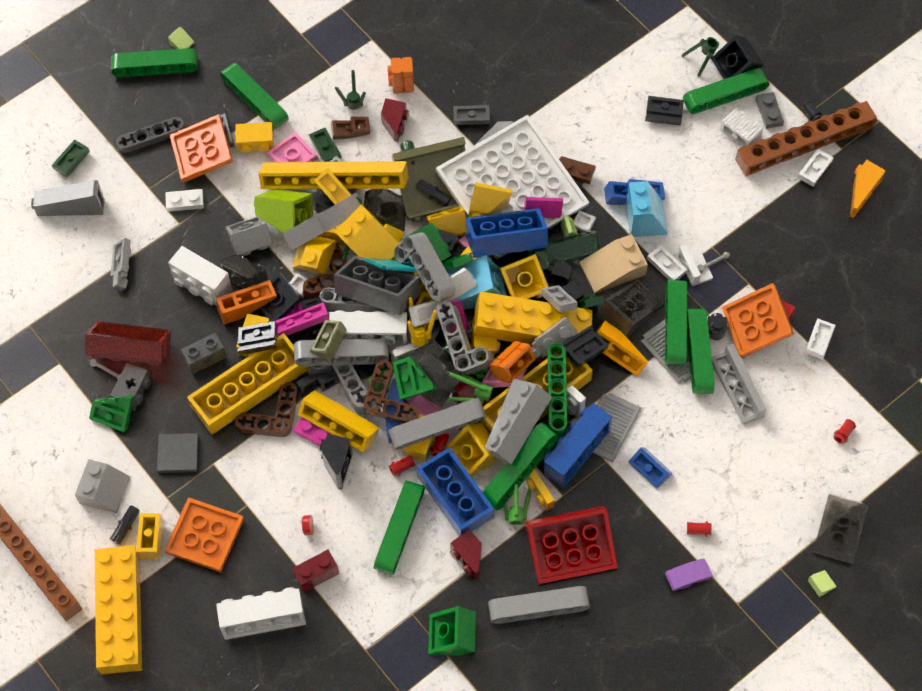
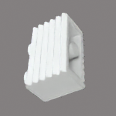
[720,108,763,146]

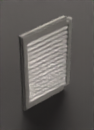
[640,320,691,383]
[593,393,641,462]

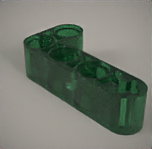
[527,231,600,270]

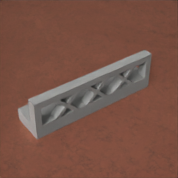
[712,344,766,425]

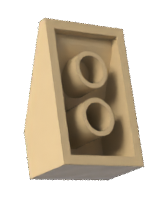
[579,234,648,294]

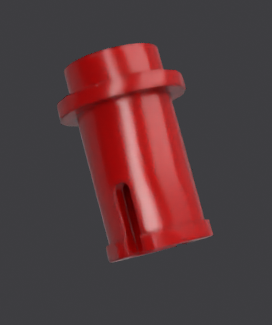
[833,419,856,444]
[430,433,449,457]
[389,455,416,476]
[687,521,712,537]

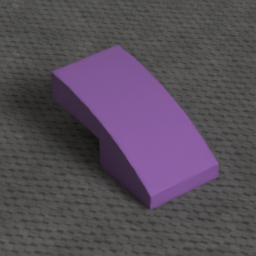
[665,558,713,591]

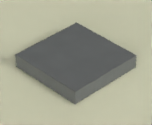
[157,433,199,473]

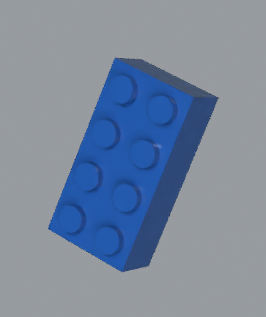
[465,208,548,258]
[543,403,612,489]
[416,447,494,536]

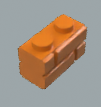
[387,57,414,93]
[489,341,536,383]

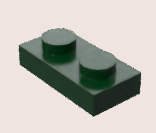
[309,127,342,162]
[52,139,90,177]
[577,293,605,308]

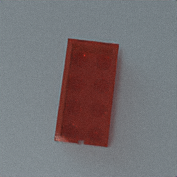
[85,321,171,366]

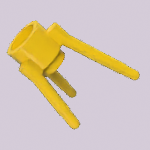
[407,297,437,346]

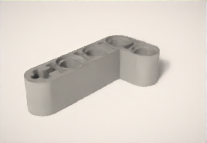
[394,232,455,301]
[436,301,494,375]
[310,365,371,415]

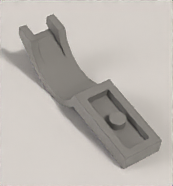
[283,193,360,250]
[533,285,577,312]

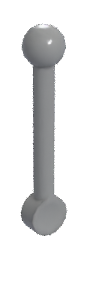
[697,252,730,273]
[90,359,121,380]

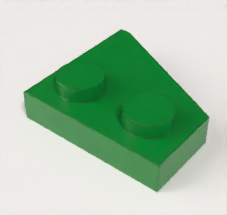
[392,357,437,400]
[89,395,134,432]

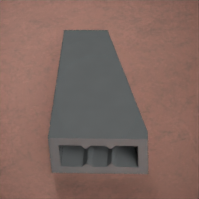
[31,180,105,216]

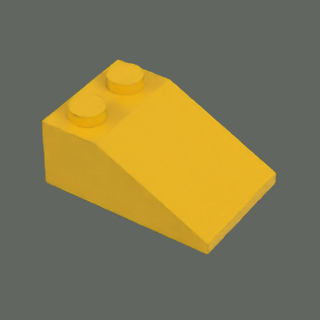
[335,205,399,260]

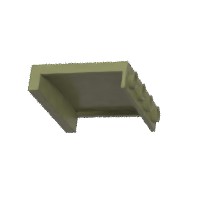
[391,137,466,222]

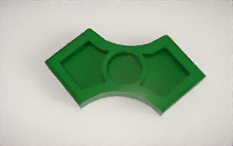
[441,252,473,270]

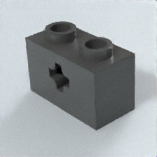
[181,333,227,374]
[110,363,151,411]

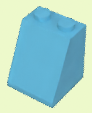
[626,181,667,237]
[446,255,507,310]

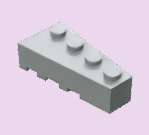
[485,378,552,464]

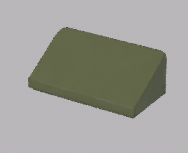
[310,320,347,361]

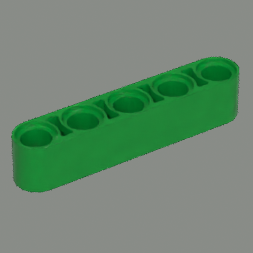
[111,48,198,77]
[220,62,289,130]
[682,68,770,114]
[665,280,687,366]
[687,308,715,394]
[547,343,567,439]
[483,423,558,511]
[373,480,425,575]

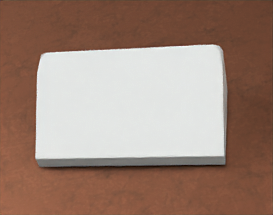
[442,268,477,302]

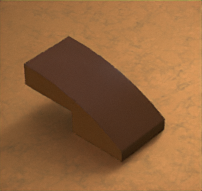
[331,116,370,139]

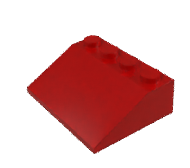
[525,506,618,584]

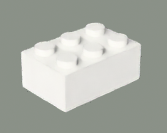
[168,246,233,306]

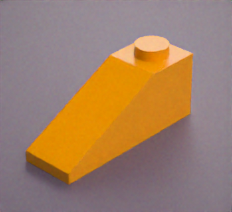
[850,160,885,218]
[596,321,648,376]

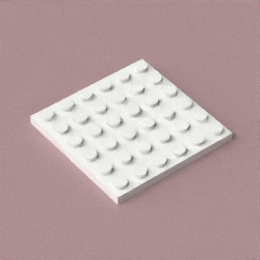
[435,115,589,260]

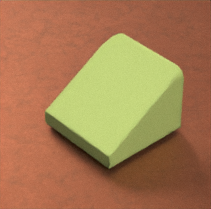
[168,27,194,49]
[560,215,578,240]
[808,570,837,597]

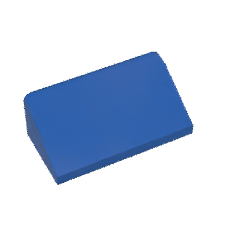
[628,447,673,488]

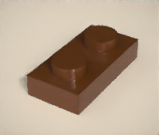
[560,156,596,184]

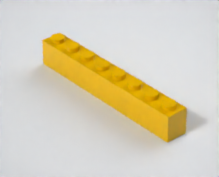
[258,161,409,189]

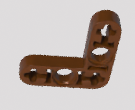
[302,238,348,298]
[364,360,420,424]
[235,382,298,437]

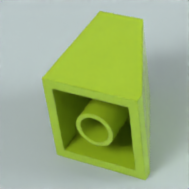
[254,189,313,233]

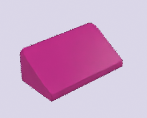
[524,197,563,218]

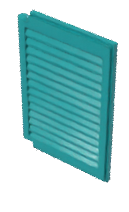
[363,258,417,272]

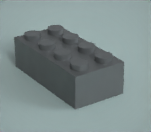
[334,255,420,315]

